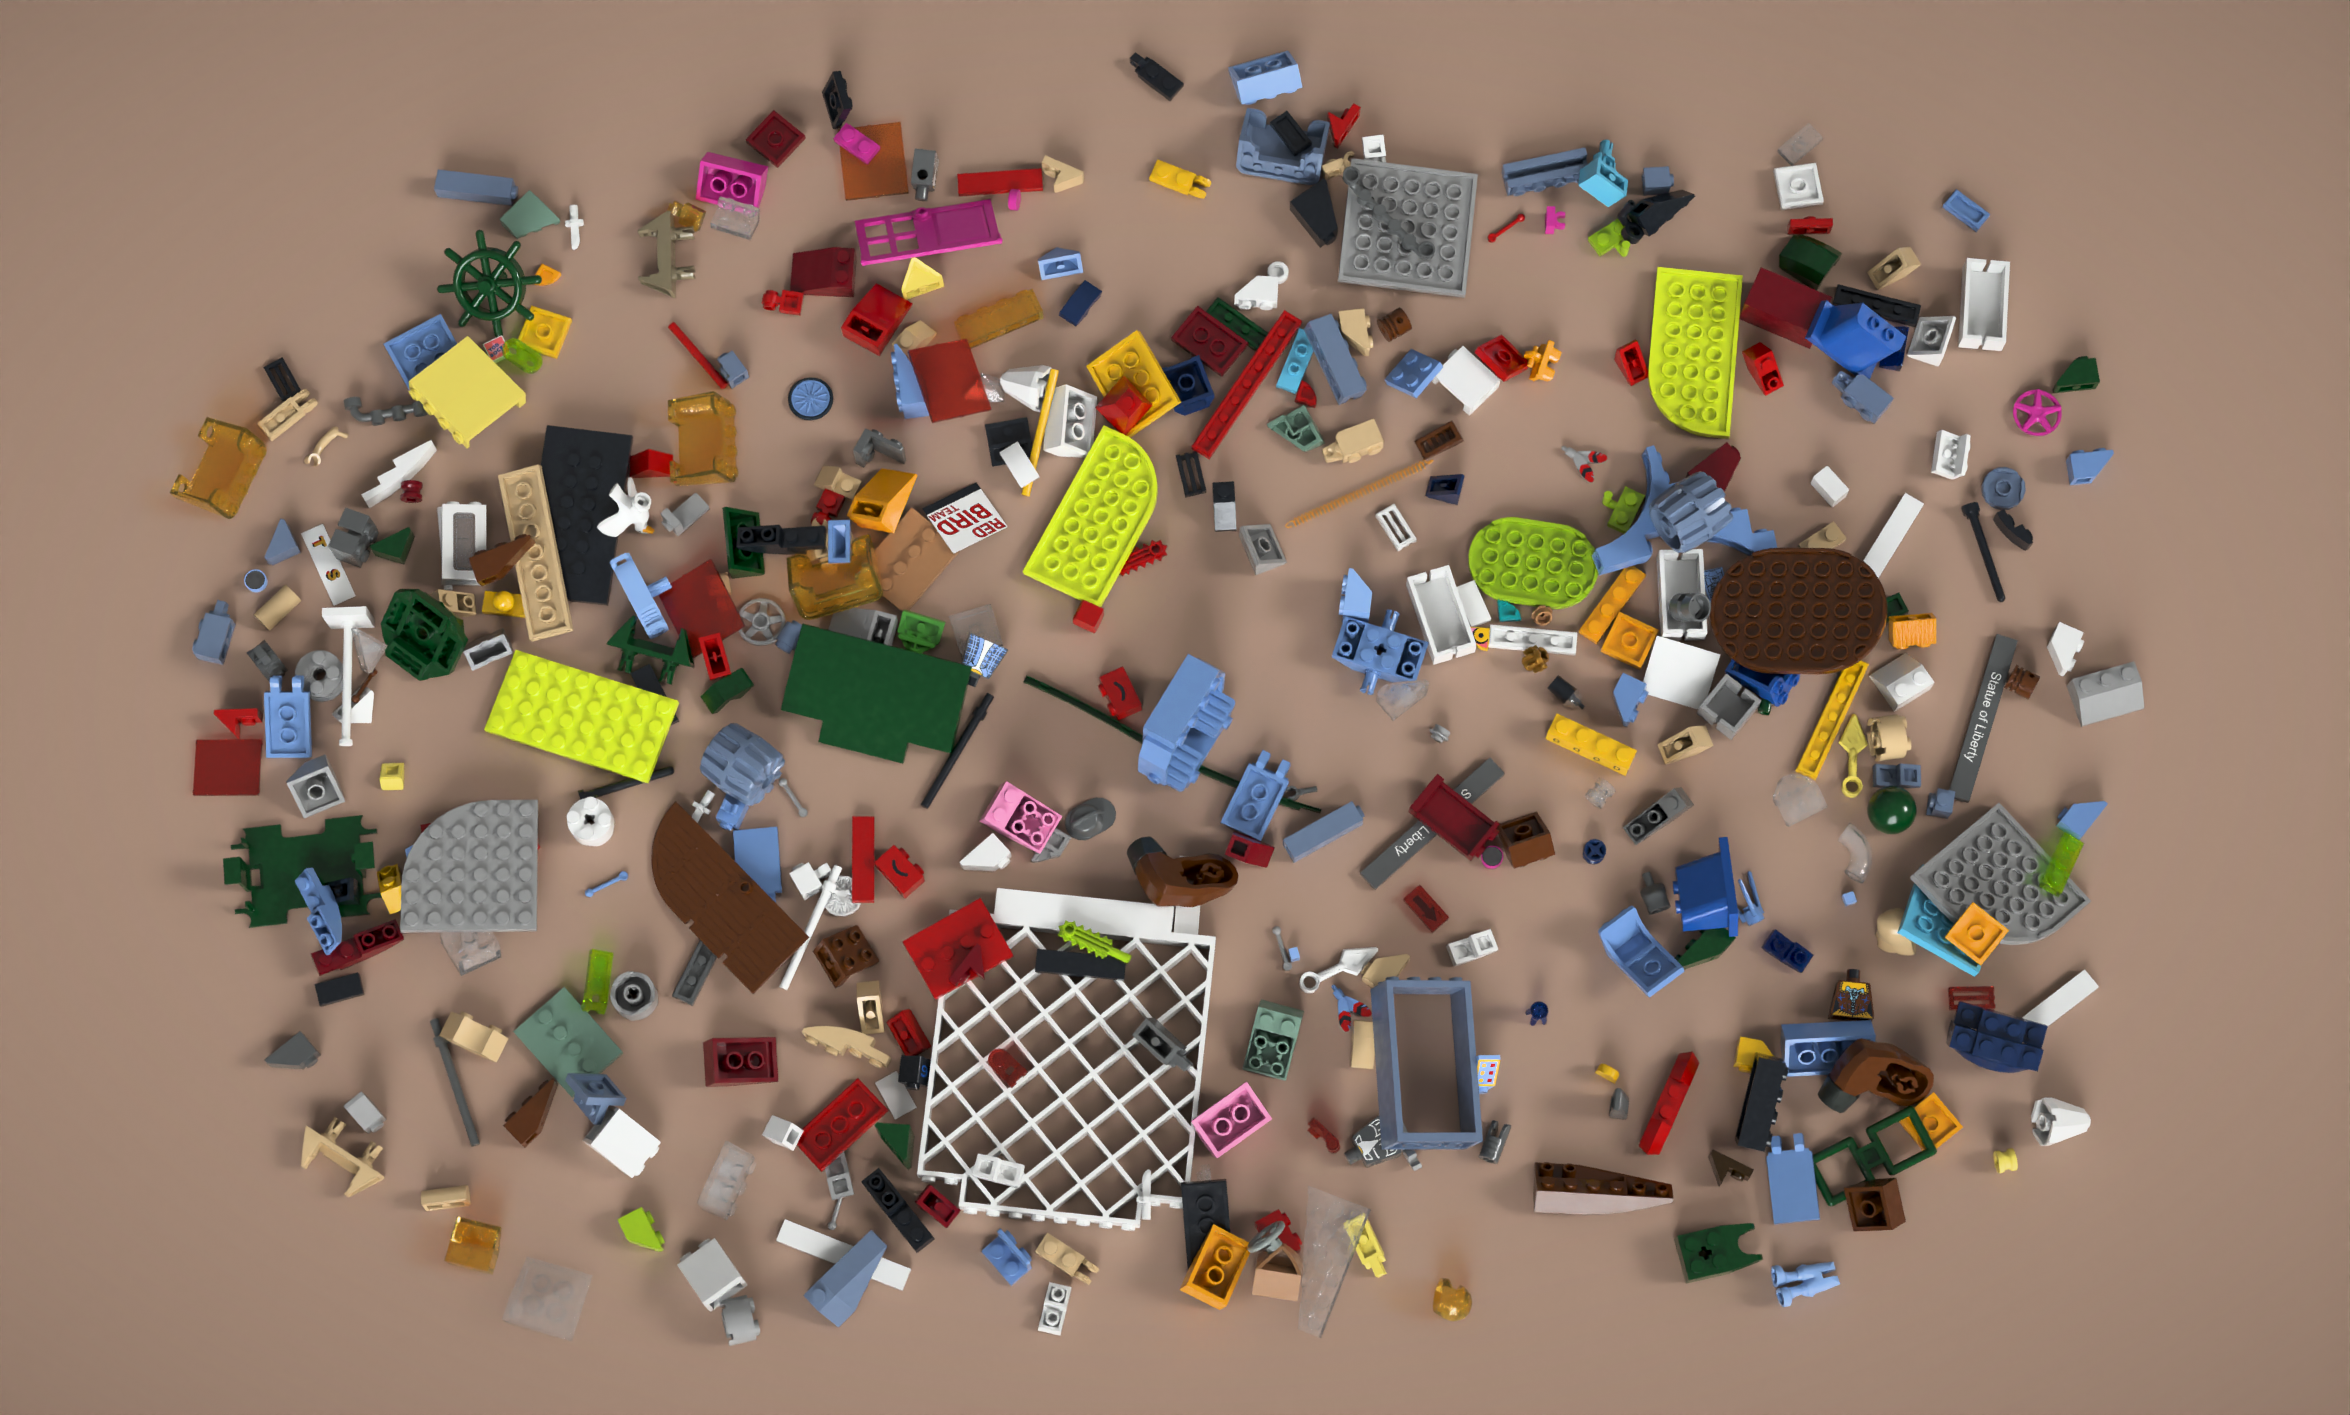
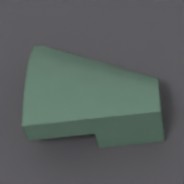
[500,190,561,239]
[1267,405,1325,452]

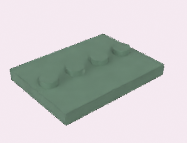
[513,987,623,1098]

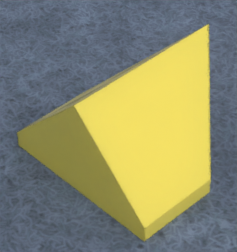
[901,257,944,300]

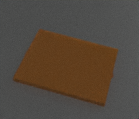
[838,122,909,201]

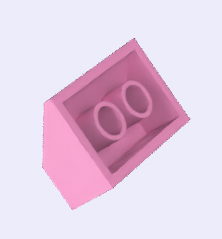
[1191,1082,1272,1158]

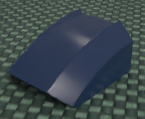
[1162,355,1215,416]

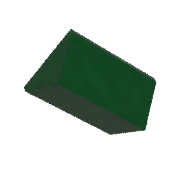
[722,507,765,579]
[874,1122,915,1170]

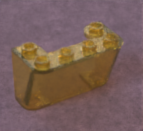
[668,391,738,486]
[170,417,267,519]

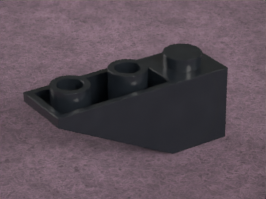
[1628,190,1695,237]

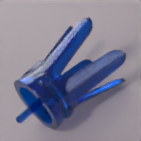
[1525,1001,1549,1026]

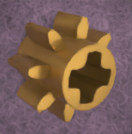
[1522,645,1549,673]

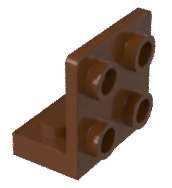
[813,925,879,988]

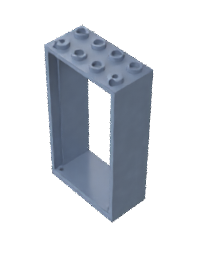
[1370,976,1483,1150]

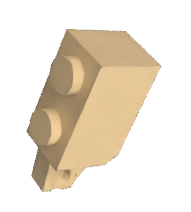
[1322,419,1384,463]

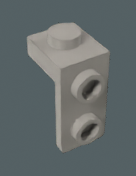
[660,493,710,536]

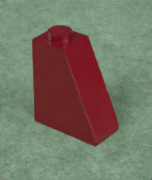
[1686,442,1741,492]

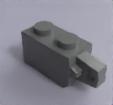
[247,640,288,682]
[1132,1018,1193,1071]

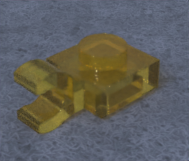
[667,201,706,232]

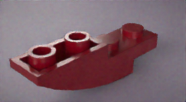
[311,919,404,976]

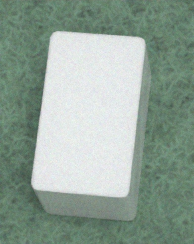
[1811,466,1849,507]

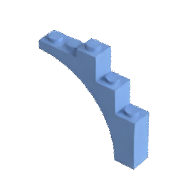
[1592,445,1677,576]
[1706,508,1777,556]

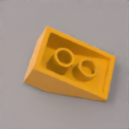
[1179,1224,1250,1310]

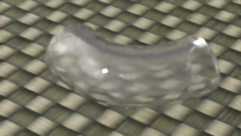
[1838,823,1872,883]

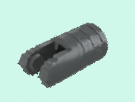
[1479,1120,1511,1164]

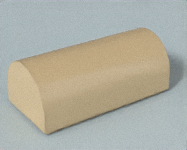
[253,584,301,631]
[421,1185,471,1211]

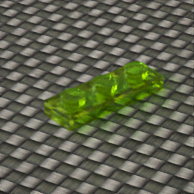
[2039,832,2084,897]

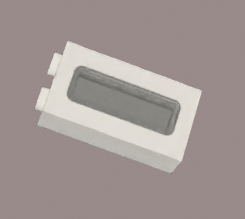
[441,501,486,586]

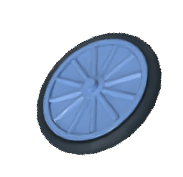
[788,377,833,421]

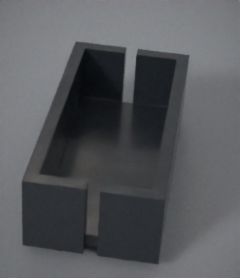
[1735,1052,1789,1152]

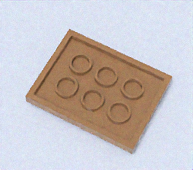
[856,507,961,612]

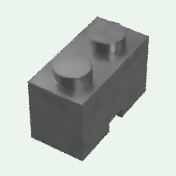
[463,628,513,671]

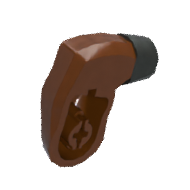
[1127,836,1239,907]

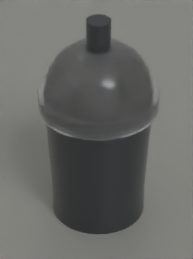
[1548,675,1585,709]

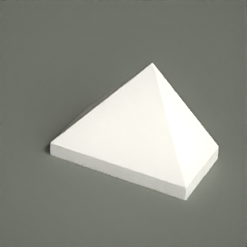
[332,686,374,723]

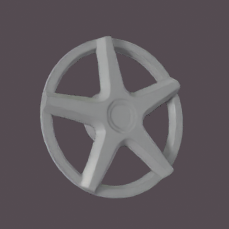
[737,598,786,646]

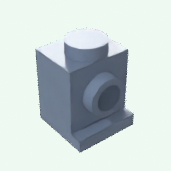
[717,351,749,389]
[1926,788,1955,819]

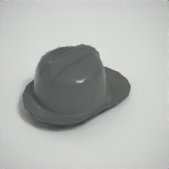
[1065,797,1116,840]

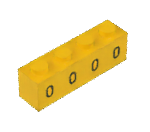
[1546,713,1637,776]

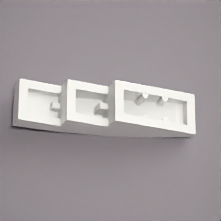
[362,440,437,508]

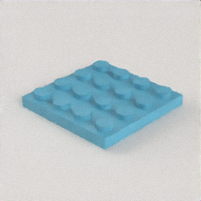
[1897,864,1981,977]

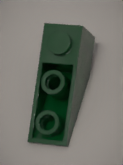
[1675,928,1736,970]

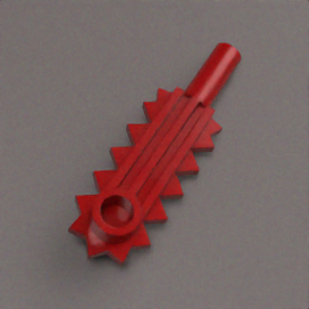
[1120,540,1167,577]

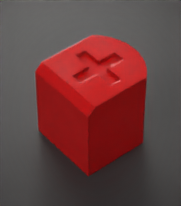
[1073,600,1104,634]

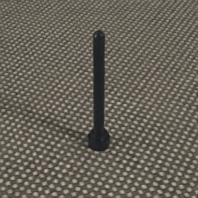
[1961,502,2006,602]

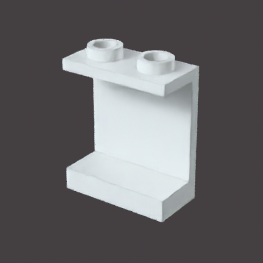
[1432,346,1500,416]

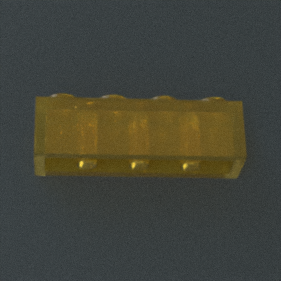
[954,289,1043,351]

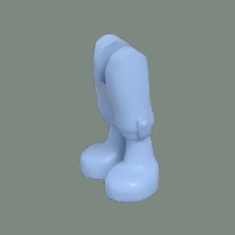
[1771,1262,1840,1307]

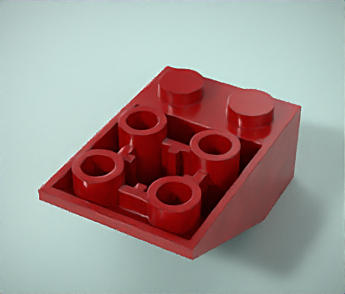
[841,283,913,356]

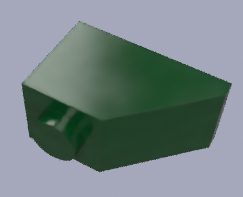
[2052,356,2100,394]

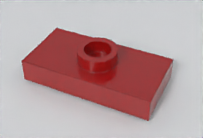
[1787,216,1833,235]

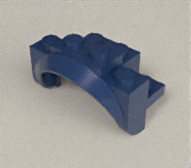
[1946,1001,2048,1073]

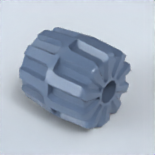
[1649,471,1733,553]
[700,723,785,806]

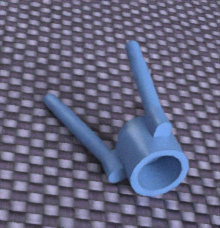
[1737,871,1765,926]

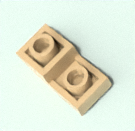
[1350,1020,1375,1069]

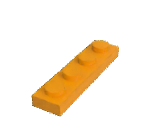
[1578,566,1646,645]

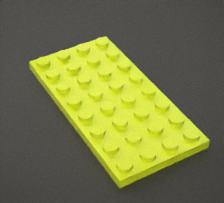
[484,650,679,783]

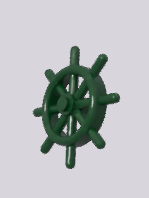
[437,230,542,338]

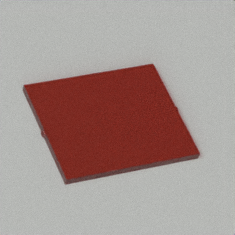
[907,338,991,423]
[659,559,745,659]

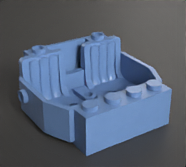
[1138,654,1235,792]

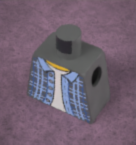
[961,632,1008,687]

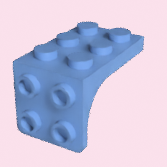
[1598,906,1685,998]

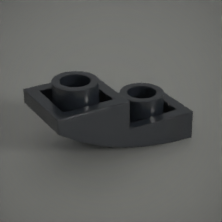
[1993,509,2033,551]

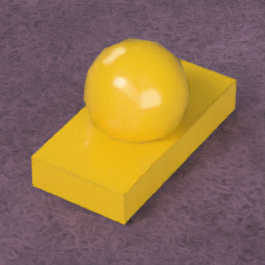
[482,591,525,618]

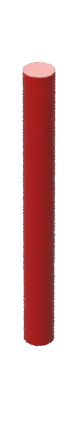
[668,322,728,389]

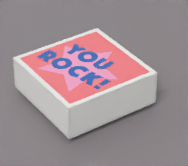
[483,335,512,363]

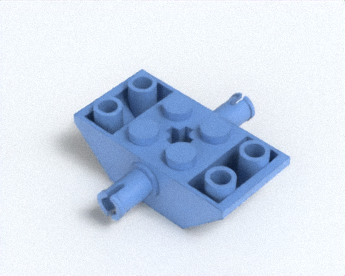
[1332,609,1429,695]

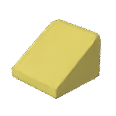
[379,763,404,790]

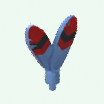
[1332,985,1372,1032]

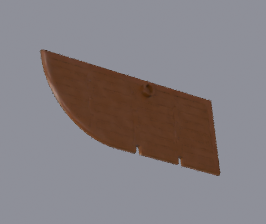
[651,801,809,994]

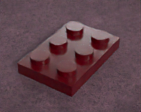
[1171,306,1248,377]

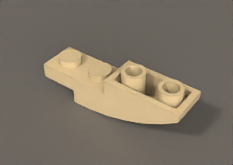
[802,1026,891,1068]

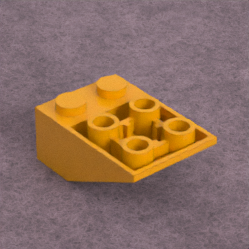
[847,468,917,533]

